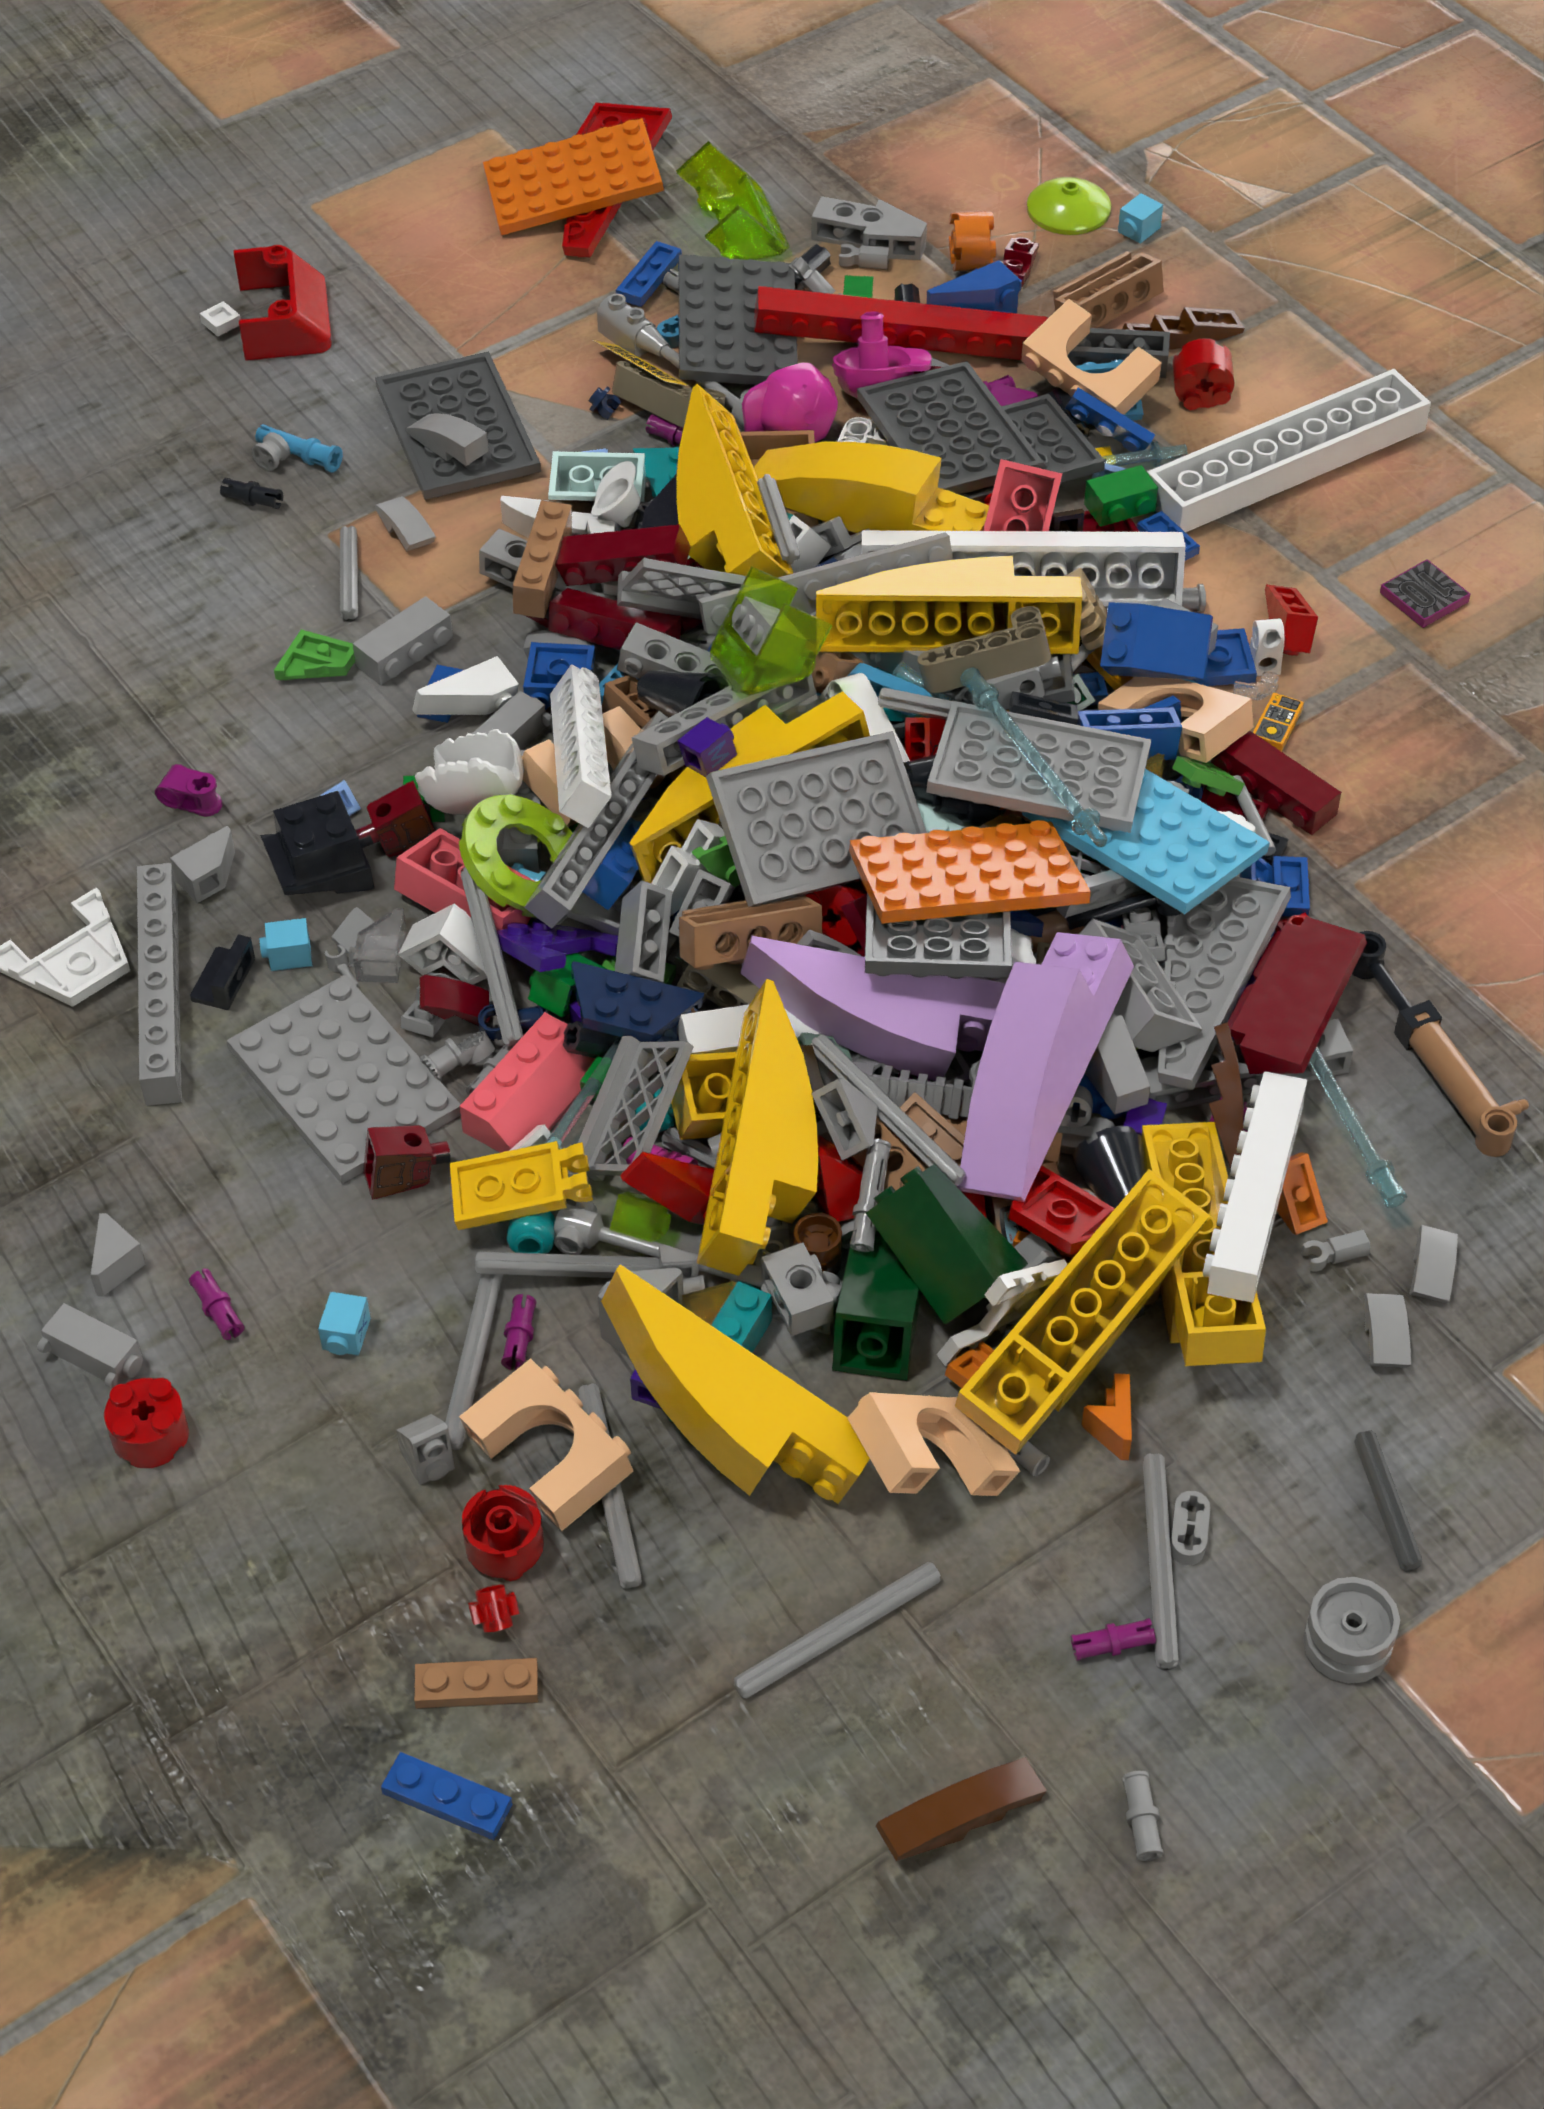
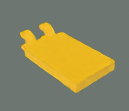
[450,1141,593,1230]

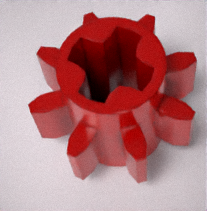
[468,1584,520,1632]

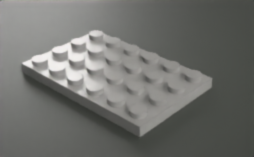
[926,701,1151,833]
[706,731,927,907]
[227,974,461,1184]

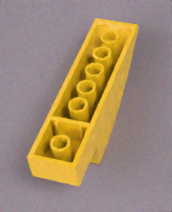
[676,384,793,581]
[754,441,989,533]
[816,556,1082,654]
[629,691,870,883]
[697,979,818,1276]
[1142,1122,1266,1366]
[955,1169,1210,1455]
[601,1264,870,1504]

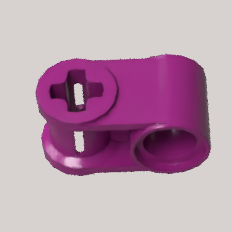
[155,764,222,817]

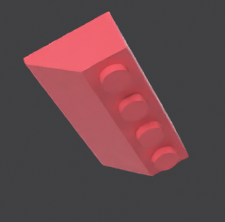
[983,459,1062,531]
[394,828,534,930]
[459,1012,596,1153]

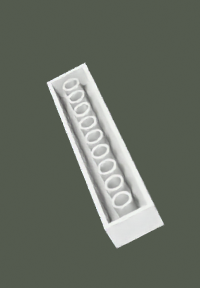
[1147,369,1431,532]
[862,530,1186,606]

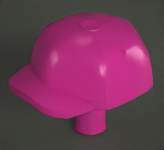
[832,311,932,398]
[742,363,838,443]

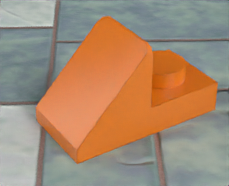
[1277,1152,1328,1235]
[1082,1373,1132,1460]

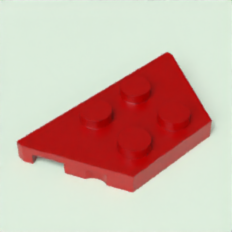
[1009,1165,1115,1255]

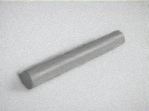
[1233,775,1276,856]

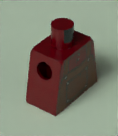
[355,780,435,857]
[363,1125,451,1200]

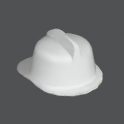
[591,461,641,528]

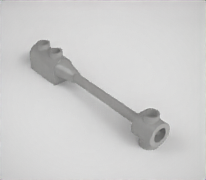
[597,294,745,432]
[554,1201,842,1335]

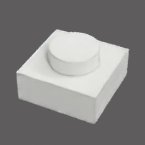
[200,301,241,336]

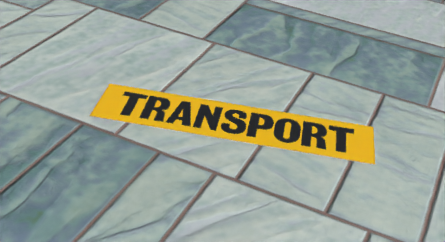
[593,340,688,386]

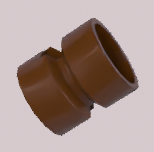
[794,1213,842,1275]

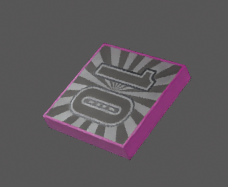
[1380,559,1471,628]

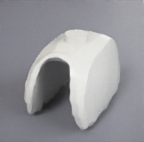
[415,729,524,815]

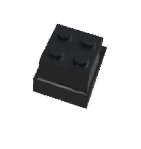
[260,791,374,895]

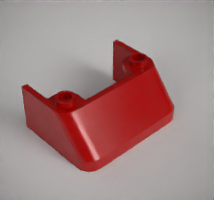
[233,245,332,361]

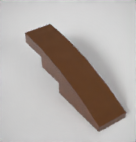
[1122,307,1245,349]
[1209,1022,1245,1178]
[875,1757,1047,1861]

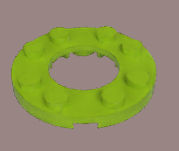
[459,794,573,918]

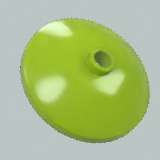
[1027,177,1111,235]

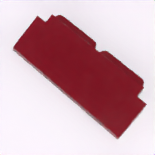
[1228,916,1367,1074]

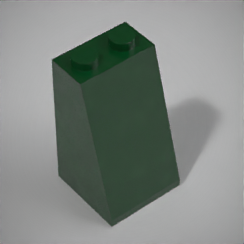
[866,1164,1028,1324]
[832,1230,922,1381]

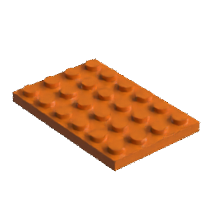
[483,118,664,236]
[849,820,1091,924]

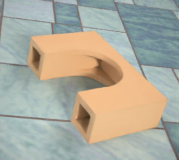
[1021,299,1162,415]
[1098,677,1254,763]
[522,706,665,827]
[459,1358,633,1531]
[847,1392,1020,1496]

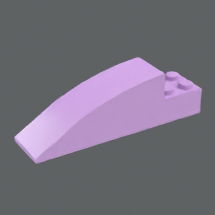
[957,932,1134,1202]
[741,936,1006,1081]

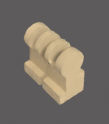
[1065,567,1107,650]

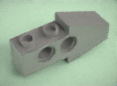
[811,196,927,260]
[1085,1012,1150,1114]

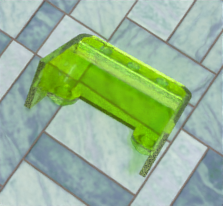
[676,141,790,260]
[710,566,832,696]

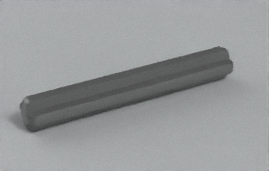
[1354,1430,1422,1571]

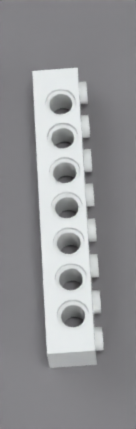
[550,664,611,828]

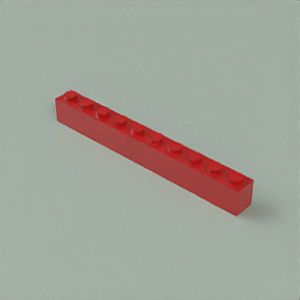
[754,286,1048,360]

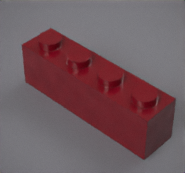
[555,524,691,586]
[548,588,681,650]
[1211,731,1342,835]

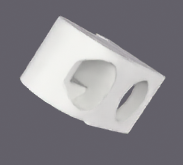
[1249,618,1285,676]

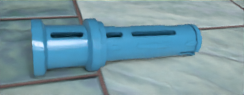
[255,424,343,473]

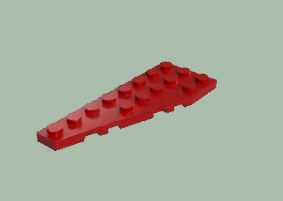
[562,102,672,258]

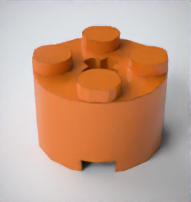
[949,211,996,272]

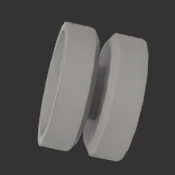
[1303,1577,1400,1684]

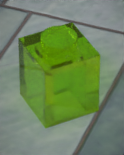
[609,1191,671,1242]

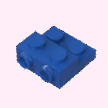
[523,642,595,710]

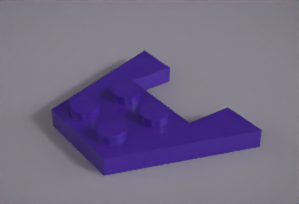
[496,919,618,972]

